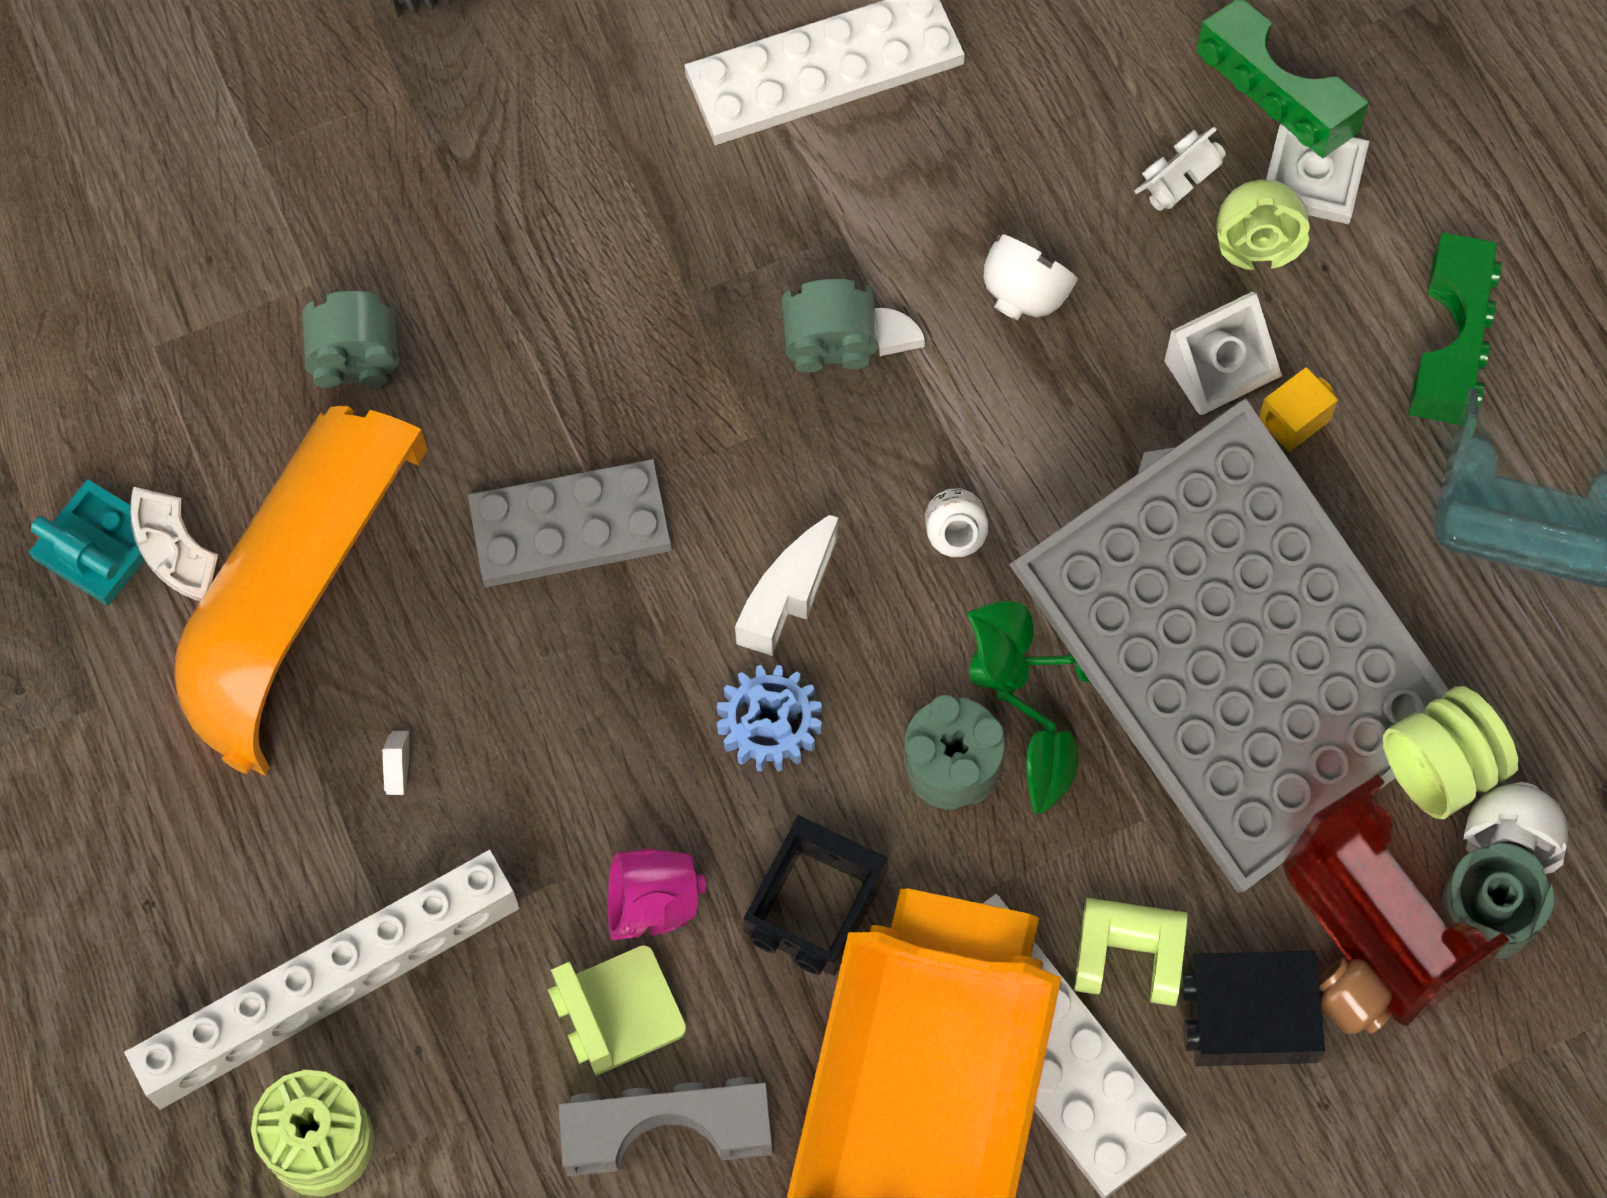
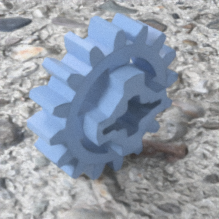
[716,665,822,772]

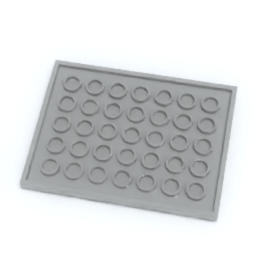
[1009,399,1449,893]

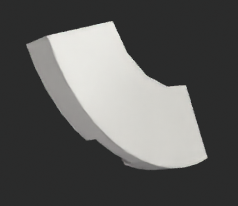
[130,487,218,601]

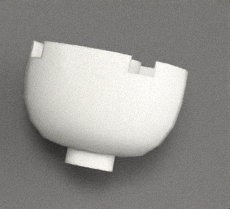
[983,234,1078,321]
[1464,782,1568,874]

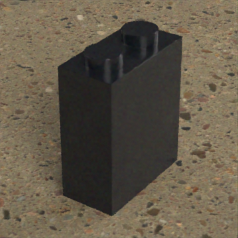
[1180,950,1325,1067]

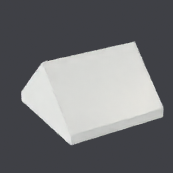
[1164,292,1282,415]

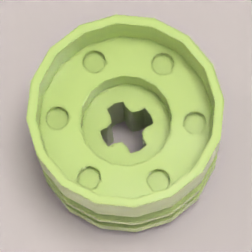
[1383,686,1518,819]
[251,1070,375,1197]

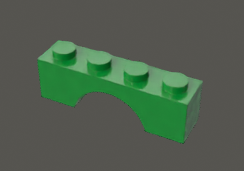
[1196,0,1369,159]
[1408,232,1502,426]

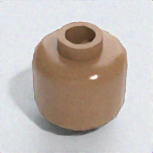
[1319,958,1392,1035]

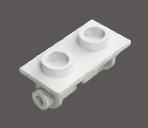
[1134,127,1226,211]

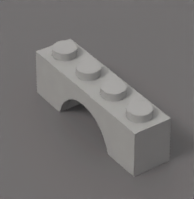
[558,1077,773,1177]

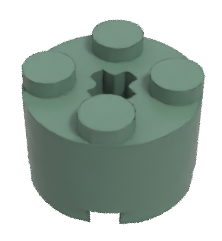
[781,279,879,373]
[302,291,399,388]
[904,695,1004,810]
[1440,843,1555,959]

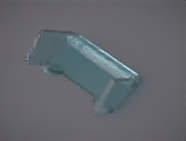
[1434,388,1607,587]

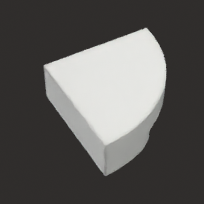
[875,308,925,356]
[382,731,410,795]

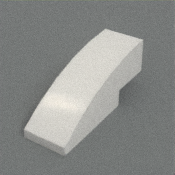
[735,515,838,656]

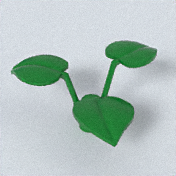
[966,601,1091,814]

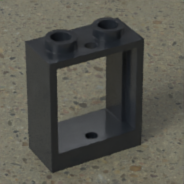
[743,815,888,976]

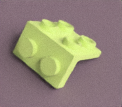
[548,945,686,1076]

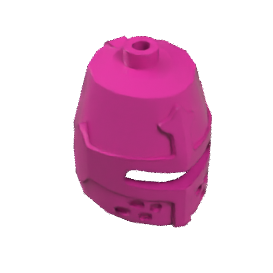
[607,848,706,940]

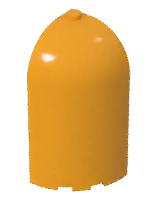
[174,406,428,776]

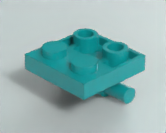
[29,479,145,606]

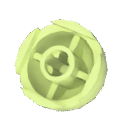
[1216,179,1310,270]

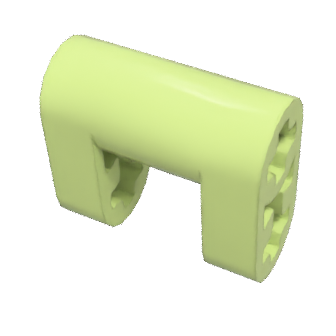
[1074,898,1187,1006]

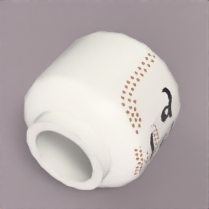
[925,488,988,558]

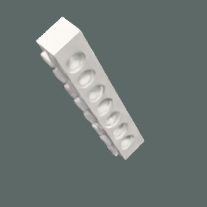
[124,850,520,1110]

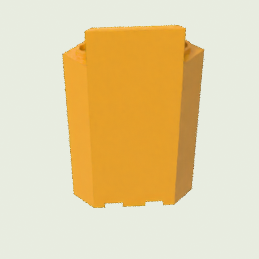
[787,889,1062,1198]

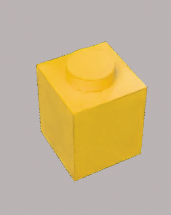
[1259,367,1338,452]

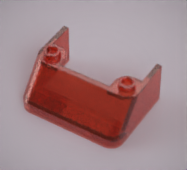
[1284,774,1510,1026]

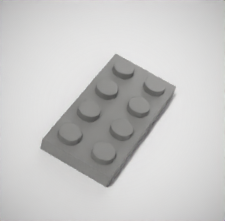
[467,459,672,587]

